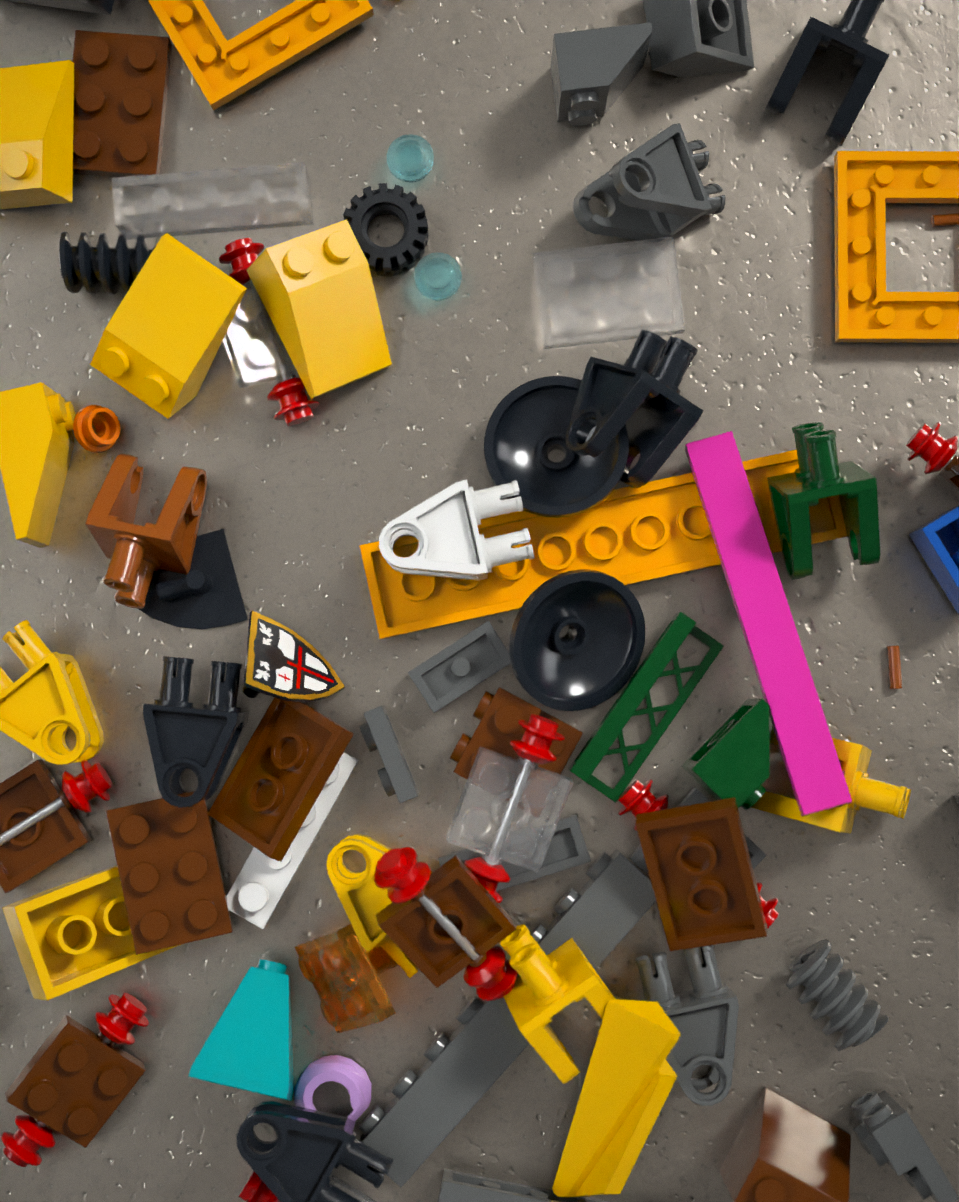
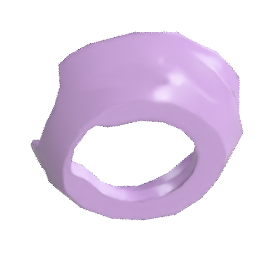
[294,1055,372,1121]

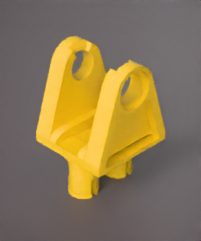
[0,620,104,765]
[752,726,911,834]
[326,834,433,978]
[500,924,615,1084]

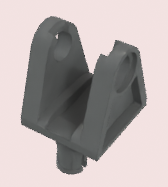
[573,123,726,244]
[635,945,739,1106]

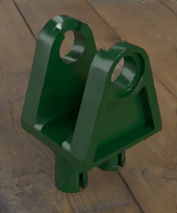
[767,422,880,580]

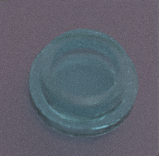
[387,134,434,182]
[415,252,462,301]

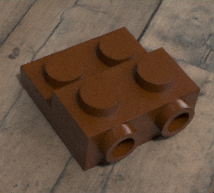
[450,687,583,817]

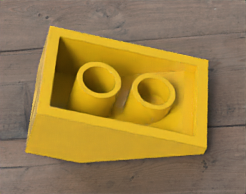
[0,60,74,210]
[246,219,392,399]
[90,233,247,419]
[0,382,76,548]
[2,865,179,1001]

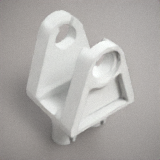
[379,480,534,581]

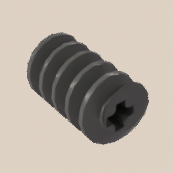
[785,939,890,1051]

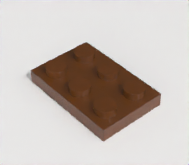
[73,30,172,181]
[208,697,354,862]
[106,791,233,955]
[635,797,767,951]

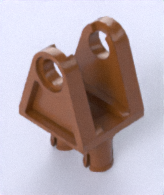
[85,453,207,609]

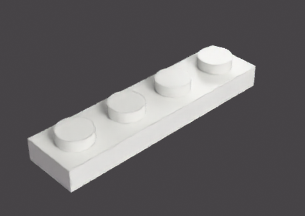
[226,752,359,929]

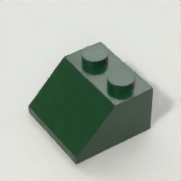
[682,698,770,810]

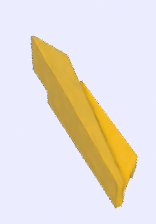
[552,999,681,1197]

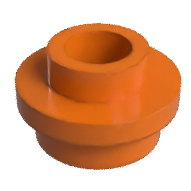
[73,405,120,453]

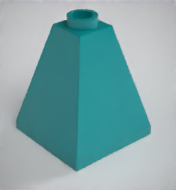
[189,959,294,1101]

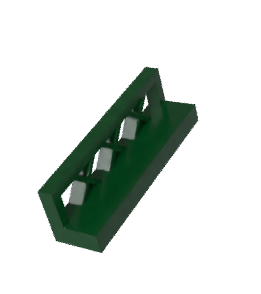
[568,611,724,803]

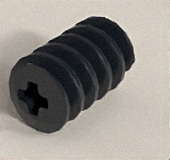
[59,231,160,295]

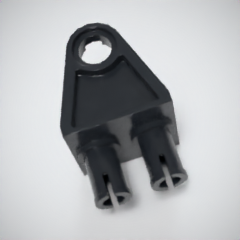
[765,0,889,146]
[565,329,703,488]
[143,656,249,808]
[236,1101,394,1202]

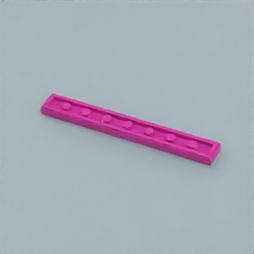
[685,431,852,817]

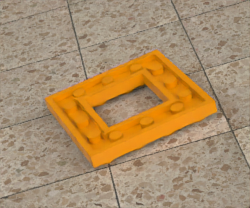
[147,0,374,111]
[834,151,959,343]

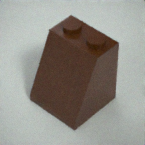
[719,1086,851,1202]

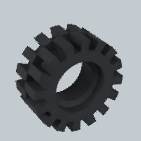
[343,183,429,276]

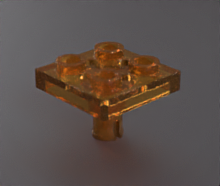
[294,923,398,1033]

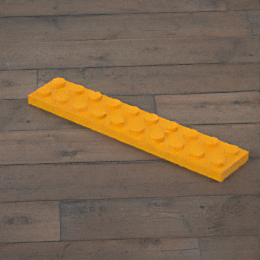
[359,450,847,639]

